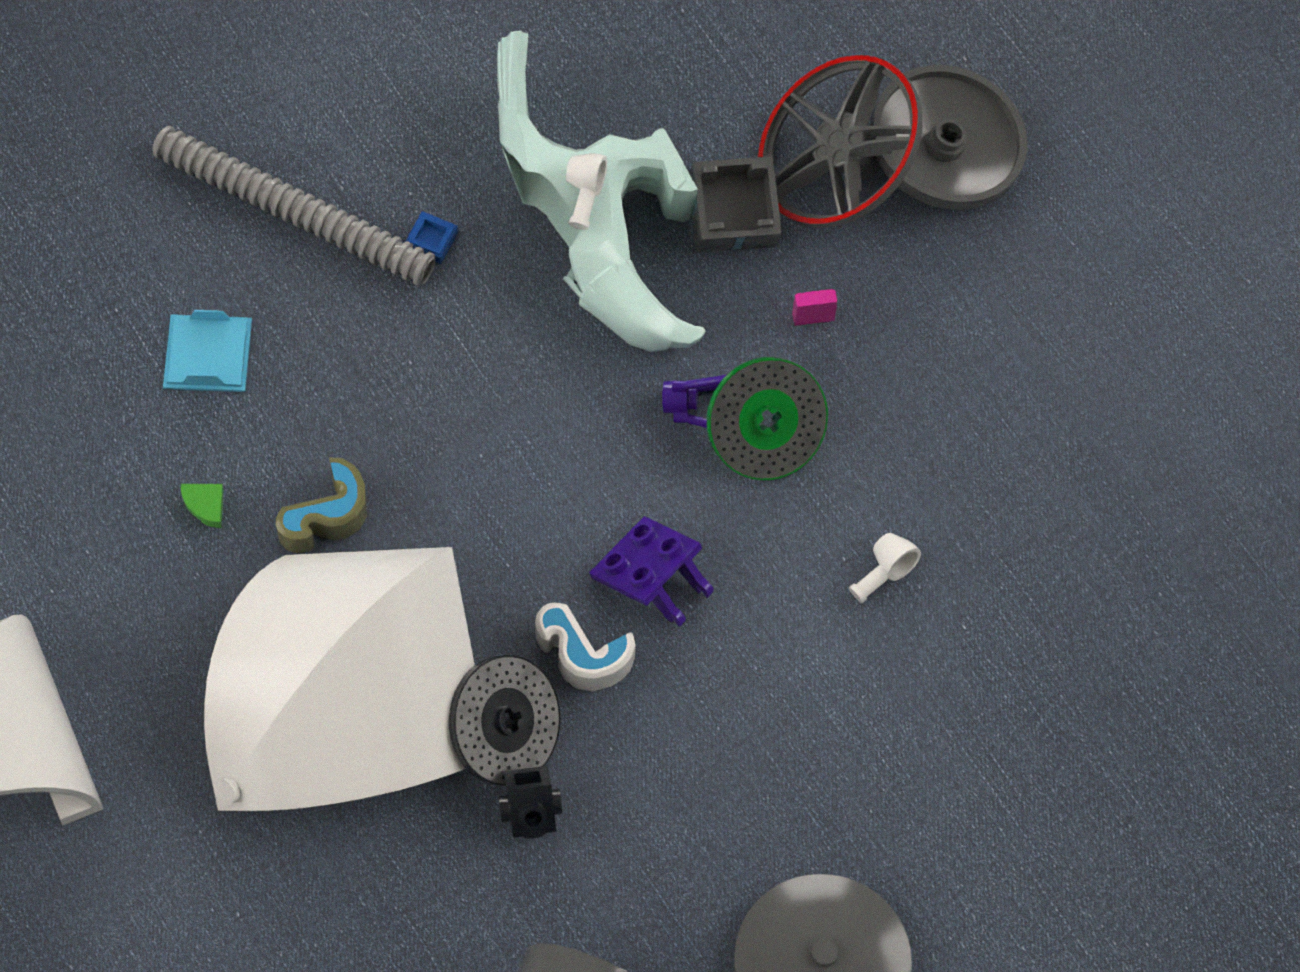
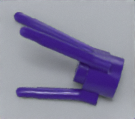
[662,375,726,428]

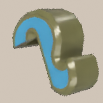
[275,457,367,553]

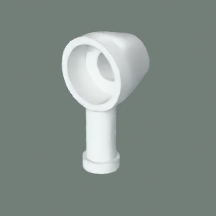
[566,153,607,230]
[849,533,921,604]

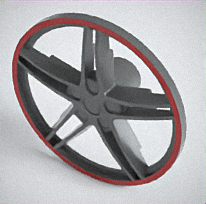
[758,55,923,228]

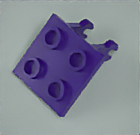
[589,516,714,627]

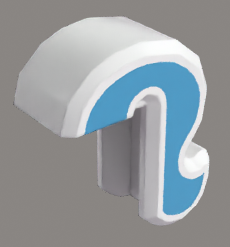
[535,603,636,692]

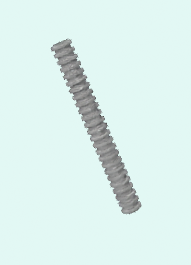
[153,125,435,287]

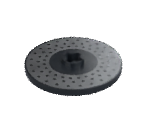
[449,655,560,786]

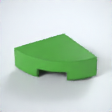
[181,484,224,528]

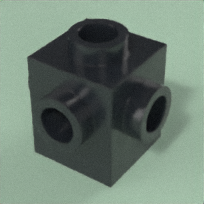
[498,766,563,839]

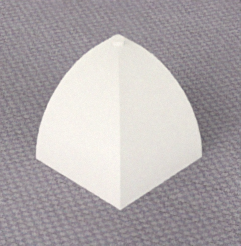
[204,547,475,811]
[0,614,104,826]

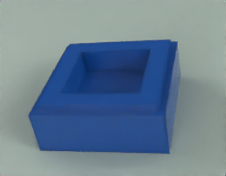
[405,211,458,264]

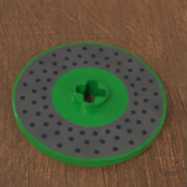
[707,357,828,480]

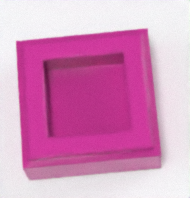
[792,289,837,326]

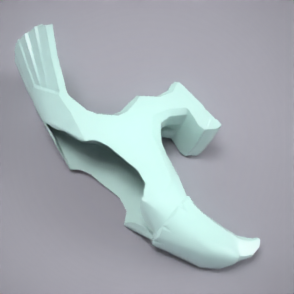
[497,31,706,352]

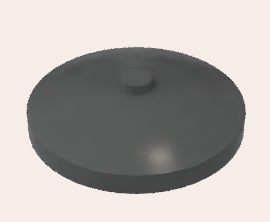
[870,65,1028,210]
[734,874,912,972]

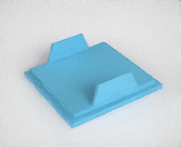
[163,310,252,392]

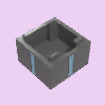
[689,156,782,253]

